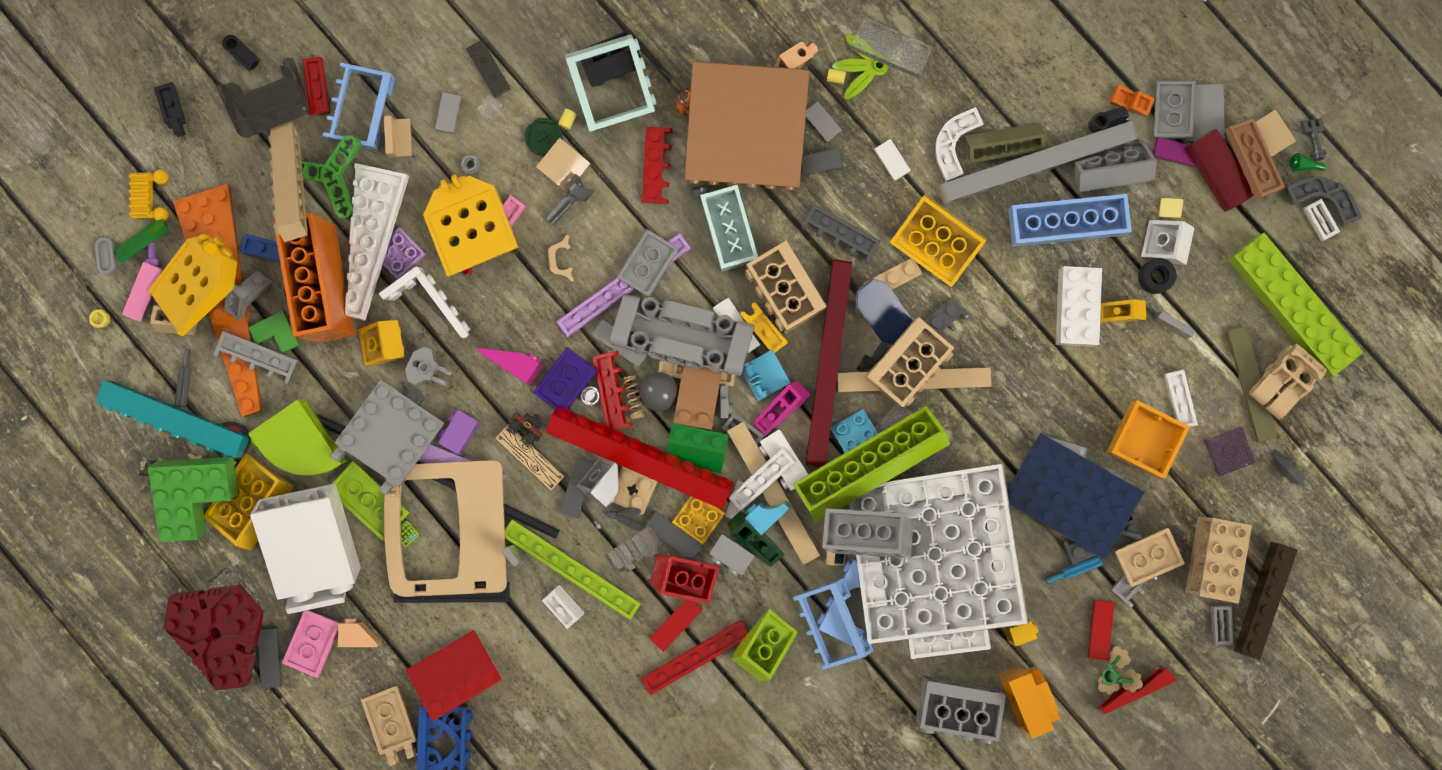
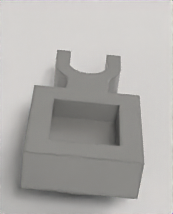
[720,386,732,419]

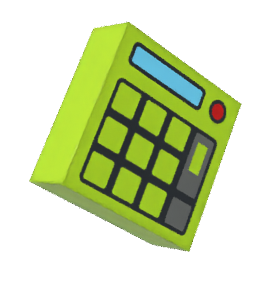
[401,520,420,548]

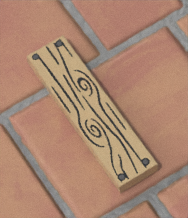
[496,424,565,491]

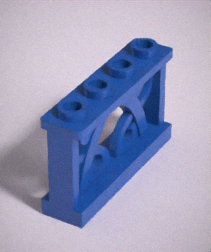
[417,704,472,770]

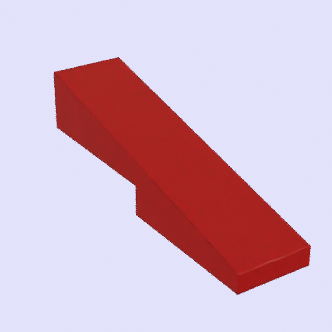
[1097,666,1177,715]

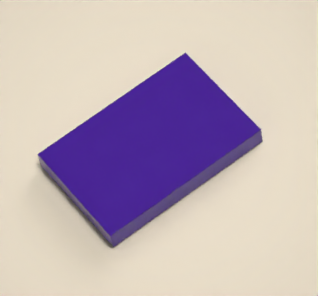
[533,347,598,409]

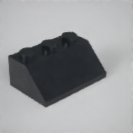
[580,30,641,87]

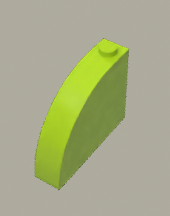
[248,398,347,475]

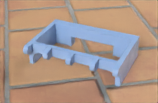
[322,63,395,151]
[792,578,874,670]

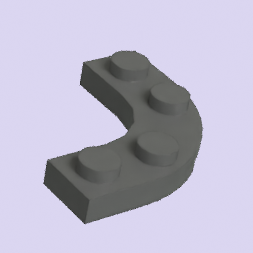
[1285,177,1362,226]

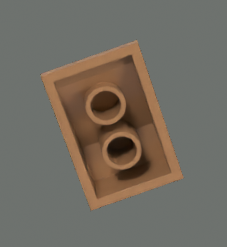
[674,366,722,430]

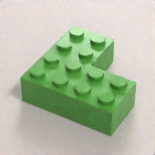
[148,457,238,542]

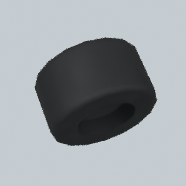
[1138,258,1177,294]

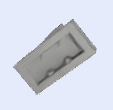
[224,271,272,320]

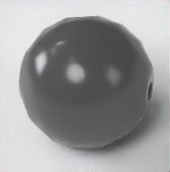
[639,372,679,412]

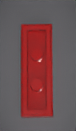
[303,57,330,116]
[649,600,703,652]
[1088,600,1115,661]

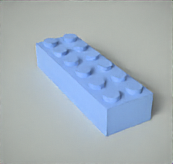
[1008,194,1132,247]

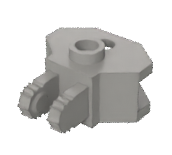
[405,346,452,386]

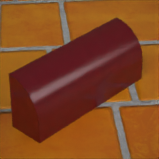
[1185,129,1254,212]

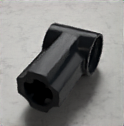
[222,35,260,71]
[1088,106,1129,133]

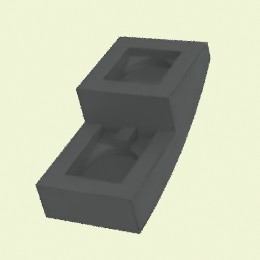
[802,149,844,176]

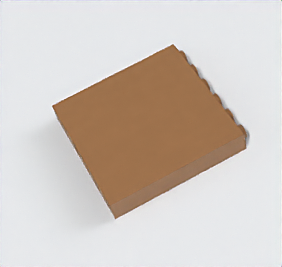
[685,61,810,190]

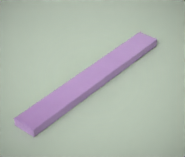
[556,233,691,337]

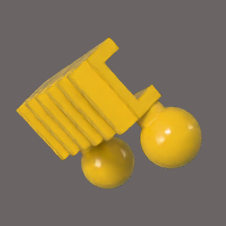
[129,169,169,221]

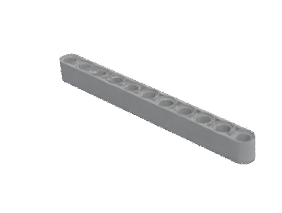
[937,121,1139,205]

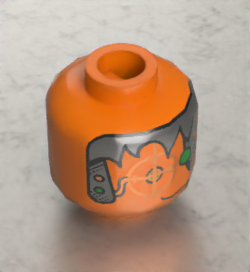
[675,87,690,115]

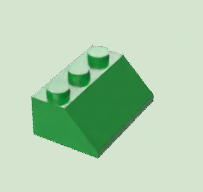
[666,423,729,473]

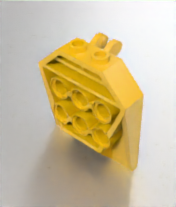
[423,174,519,277]
[148,234,237,336]

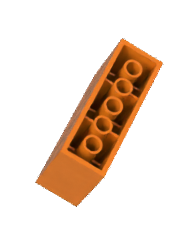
[273,213,355,343]

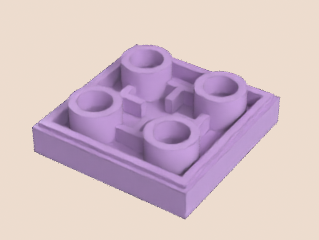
[383,227,426,280]

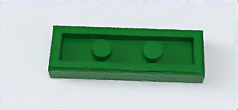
[115,219,169,263]

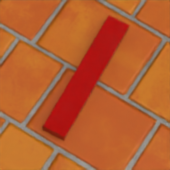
[641,620,749,695]

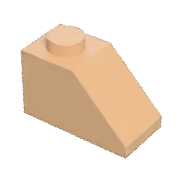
[338,618,381,647]

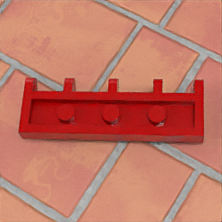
[642,127,673,204]
[593,351,633,430]

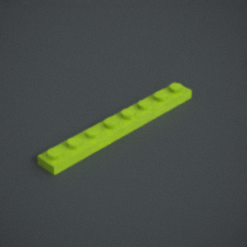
[505,519,641,620]

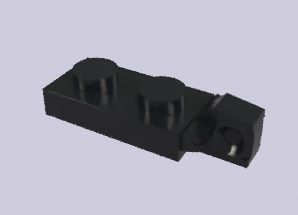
[154,82,186,137]

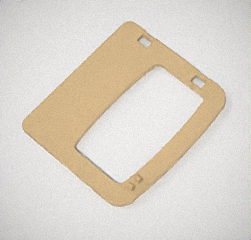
[384,460,507,597]

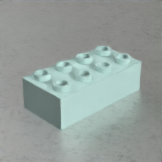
[700,185,758,272]

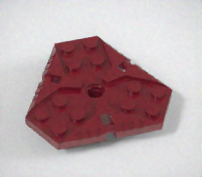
[163,584,264,690]

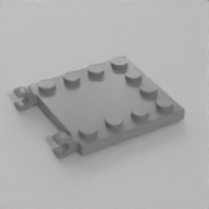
[330,380,445,495]

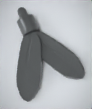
[604,507,643,531]

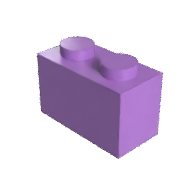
[438,410,481,455]

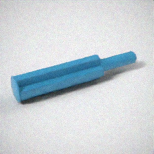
[1045,555,1103,584]

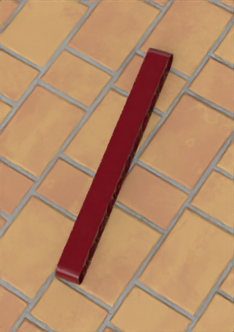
[806,259,852,467]

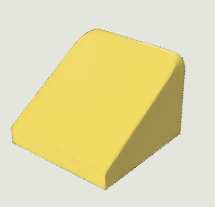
[1158,198,1183,220]

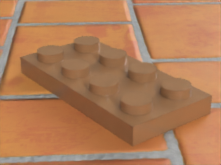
[1225,118,1285,200]

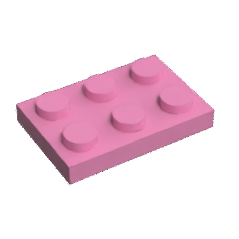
[282,610,341,678]

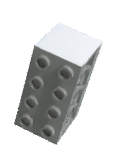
[822,509,914,559]
[915,676,1006,744]

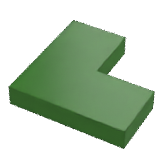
[248,310,301,353]

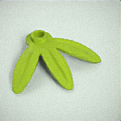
[832,34,888,100]

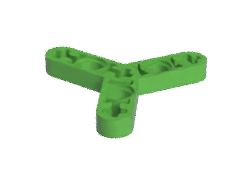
[301,135,361,219]

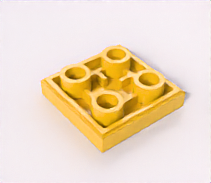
[672,496,725,545]

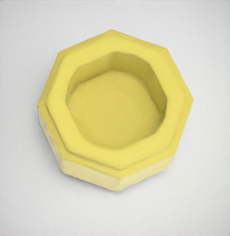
[89,309,110,328]

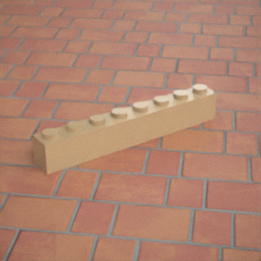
[268,121,308,242]

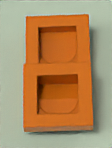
[1109,84,1155,117]

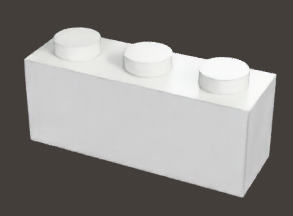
[759,429,808,491]

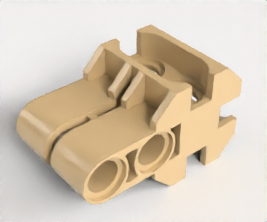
[1249,344,1327,420]

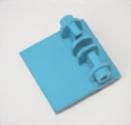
[742,349,791,401]
[830,409,878,453]

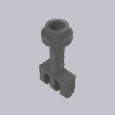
[1301,118,1327,161]

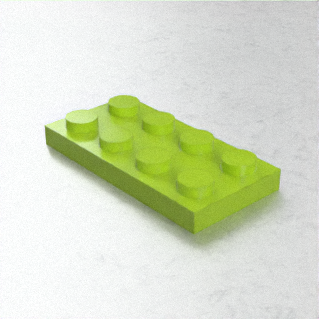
[332,461,411,541]

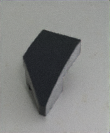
[856,341,888,372]

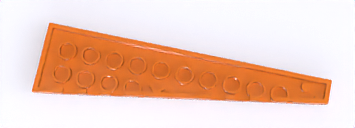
[173,183,262,417]

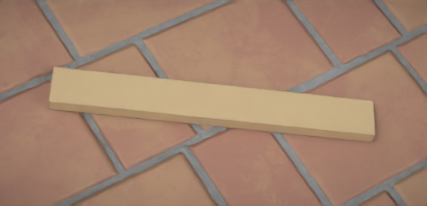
[837,367,992,392]
[727,422,820,565]

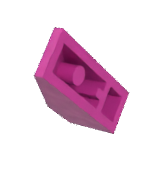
[753,381,811,437]

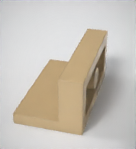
[384,116,413,158]

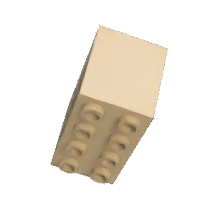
[745,240,827,334]
[865,317,954,407]
[1185,517,1252,604]

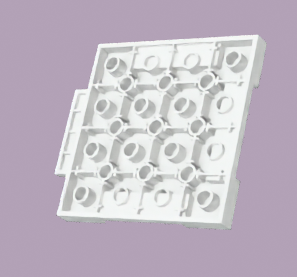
[849,464,1028,659]

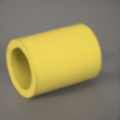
[827,68,846,85]
[558,109,577,130]

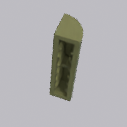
[964,123,1045,163]

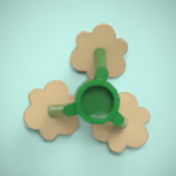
[1098,646,1143,695]

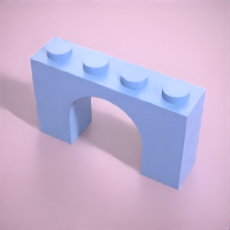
[817,559,867,647]

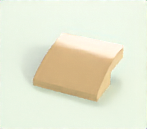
[536,138,590,193]

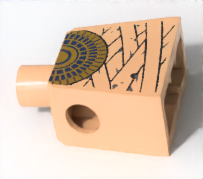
[774,42,818,69]

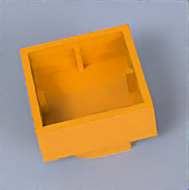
[1106,400,1190,479]
[998,666,1061,739]

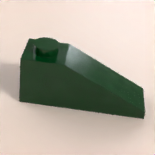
[727,510,784,567]

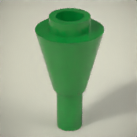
[1289,153,1326,172]

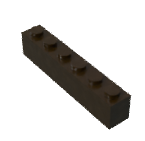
[1233,542,1298,661]

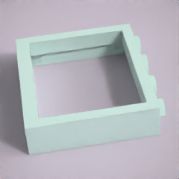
[565,34,657,132]

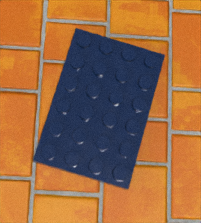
[1007,433,1145,559]

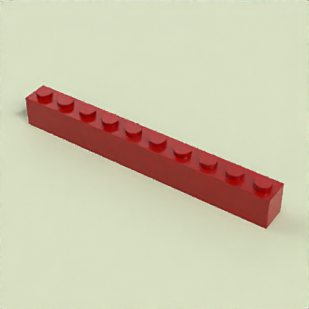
[546,406,734,510]

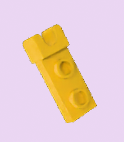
[740,302,788,353]

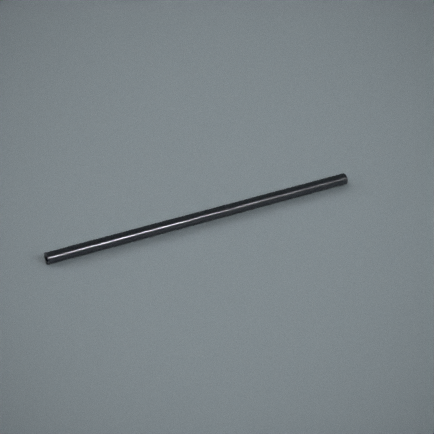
[317,415,560,539]

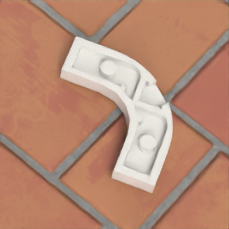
[935,107,984,182]

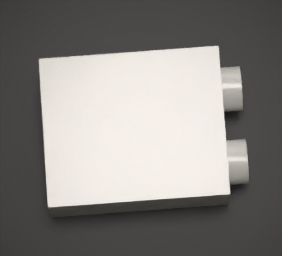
[250,483,361,602]

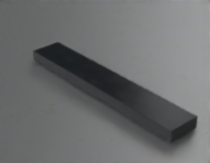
[394,582,510,603]

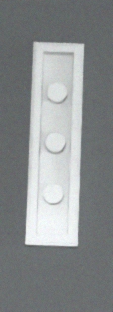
[728,447,797,511]

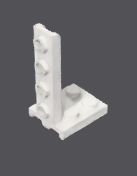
[379,266,471,338]

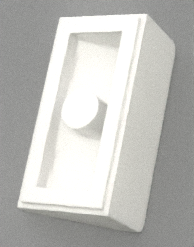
[542,585,584,629]

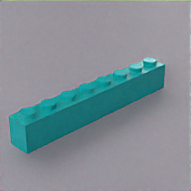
[95,380,250,460]

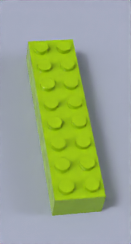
[1227,233,1363,378]
[793,406,950,523]

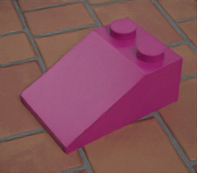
[477,348,544,385]

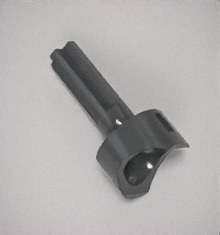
[546,174,595,225]

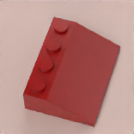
[405,630,503,722]

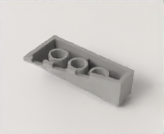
[1074,140,1157,192]

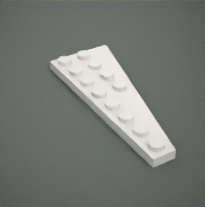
[345,163,409,321]

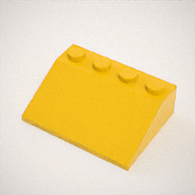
[889,194,987,287]
[204,453,294,551]

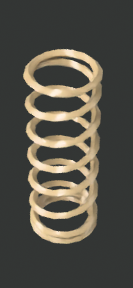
[623,375,645,419]

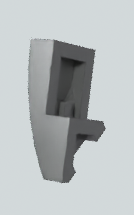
[1272,450,1306,484]

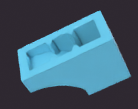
[745,501,791,535]

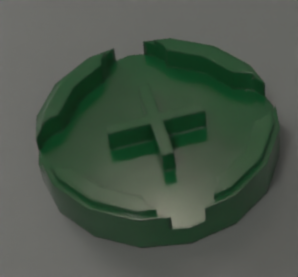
[525,118,563,156]

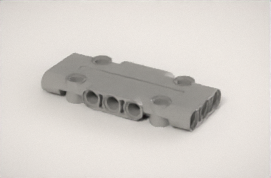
[610,294,754,376]

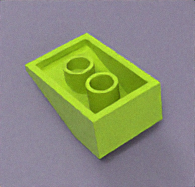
[731,609,798,682]

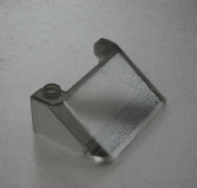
[216,58,309,138]

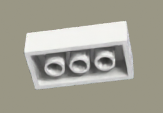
[1055,266,1102,347]

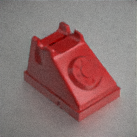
[648,554,720,604]

